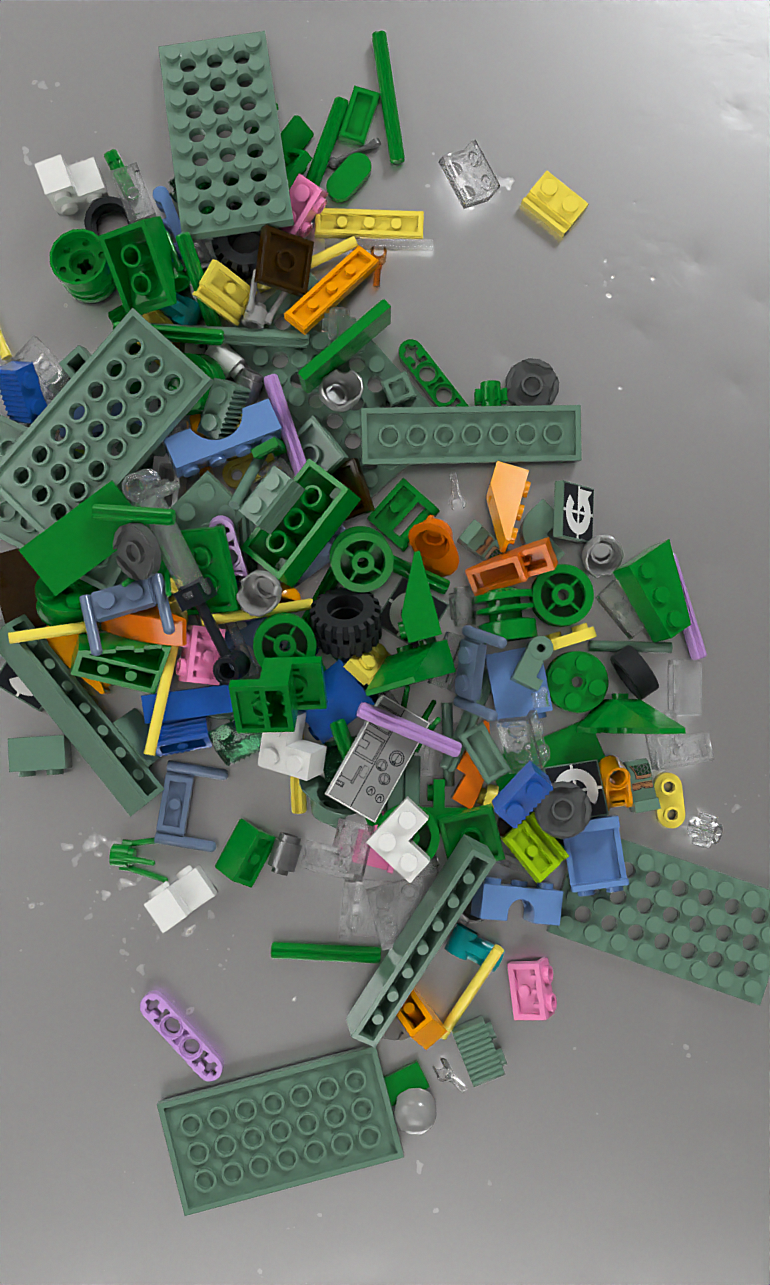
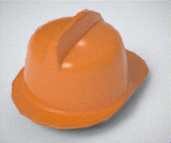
[408,515,459,577]

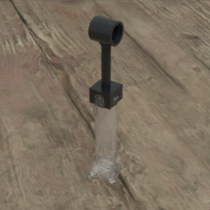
[122,468,251,685]

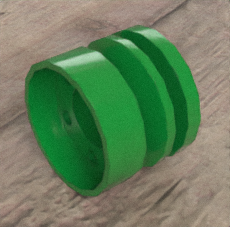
[50,229,116,303]
[473,587,538,644]

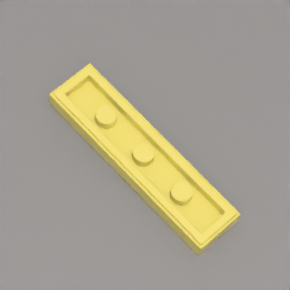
[314,208,424,241]

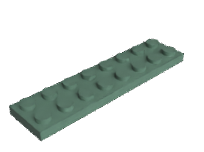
[360,405,582,465]

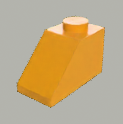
[397,988,448,1050]

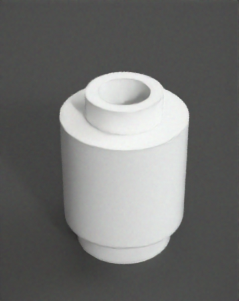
[205,344,245,381]

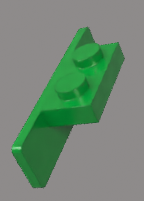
[233,115,314,208]

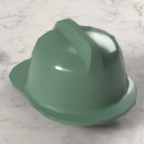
[299,775,356,829]

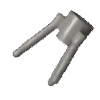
[242,269,288,329]

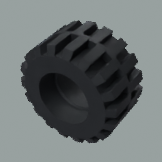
[211,204,279,282]
[310,587,382,658]

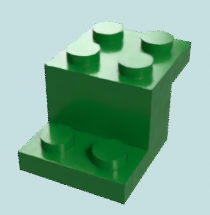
[229,656,328,733]

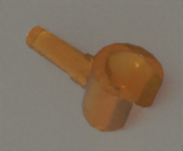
[370,246,387,287]

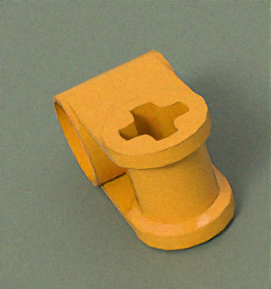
[598,755,633,811]

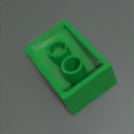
[98,216,177,315]
[397,551,442,643]
[366,637,456,696]

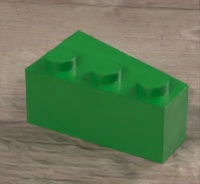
[612,539,691,643]
[71,633,171,694]

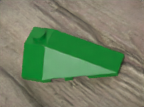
[577,693,686,734]

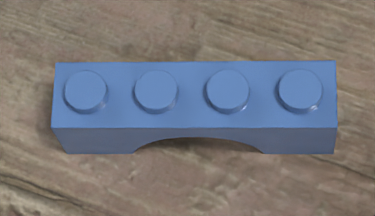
[163,399,282,478]

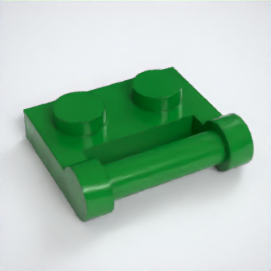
[367,478,440,552]

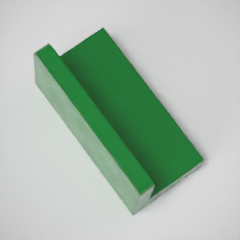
[215,819,277,888]

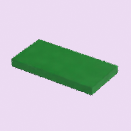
[298,299,391,394]
[19,480,148,596]
[495,719,605,792]

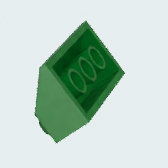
[241,458,361,588]

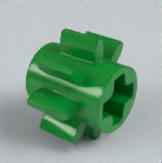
[474,380,508,406]

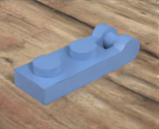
[153,186,182,260]

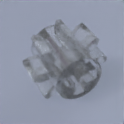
[322,307,356,341]
[687,812,723,848]

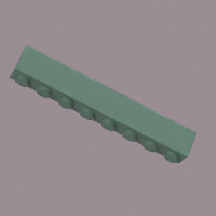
[0,614,165,817]
[346,834,496,1048]

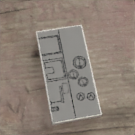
[325,695,430,823]

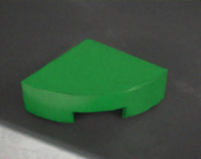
[251,436,287,460]

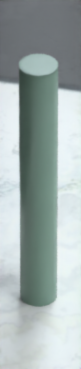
[229,455,268,510]
[588,640,673,653]
[441,703,455,786]

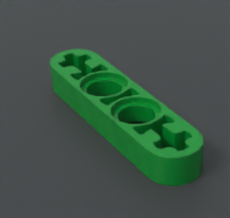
[398,339,468,407]

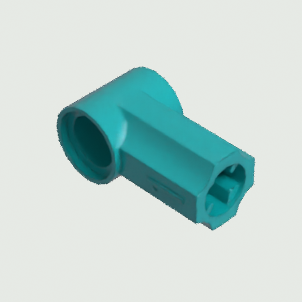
[158,292,203,326]
[444,923,505,972]

